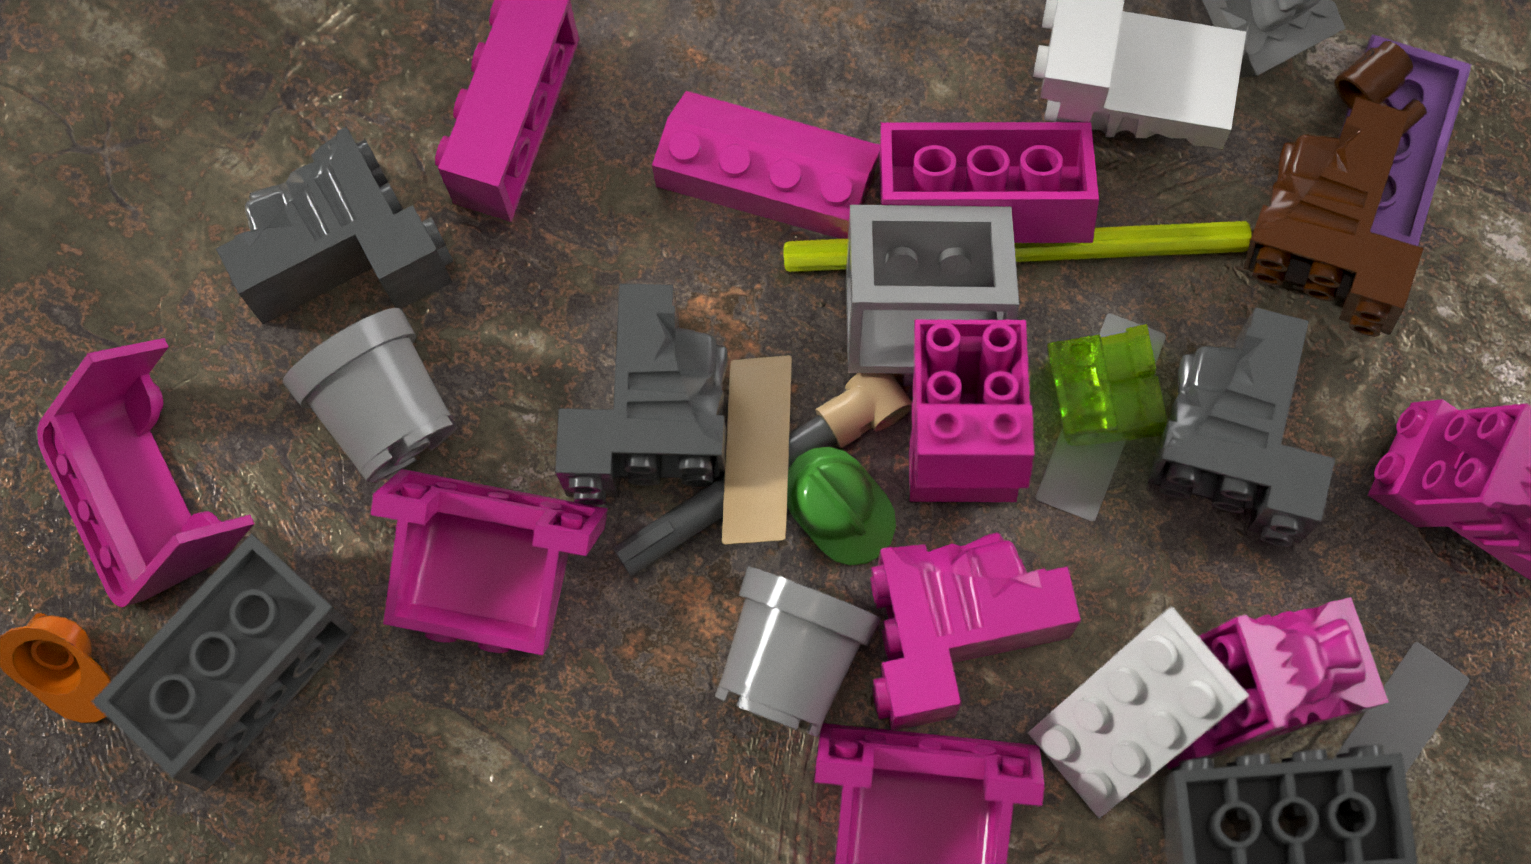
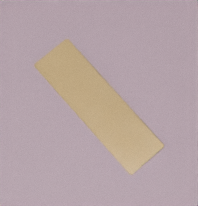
[722,355,792,545]

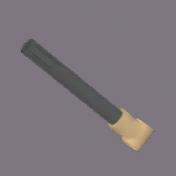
[613,373,912,576]

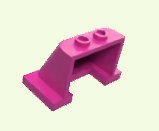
[371,469,608,655]
[814,723,1045,864]

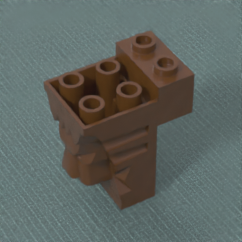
[1243,97,1424,337]

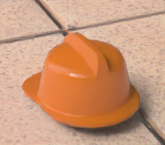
[0,613,111,723]

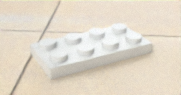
[1028,606,1249,819]

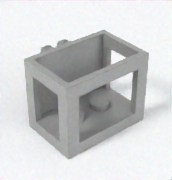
[846,205,1019,386]

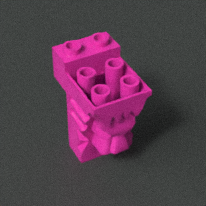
[909,319,1034,502]
[1368,399,1531,581]
[870,533,1081,730]
[1167,597,1389,769]

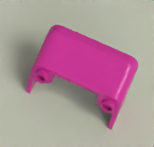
[37,338,255,607]

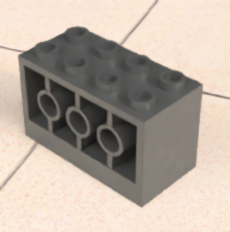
[92,533,357,791]
[1158,745,1418,864]

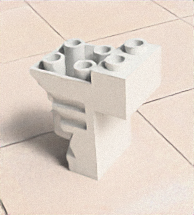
[1033,0,1246,149]

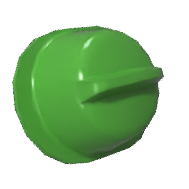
[787,447,896,565]

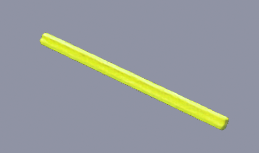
[783,221,1252,272]

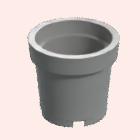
[283,308,458,483]
[714,566,881,737]

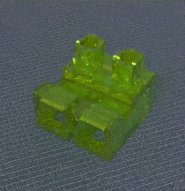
[1046,324,1168,446]

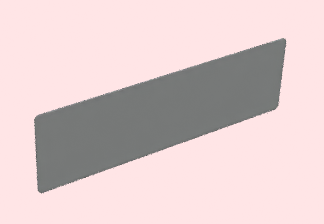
[1035,313,1166,522]
[1334,642,1469,829]

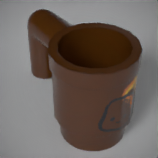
[1334,41,1427,137]

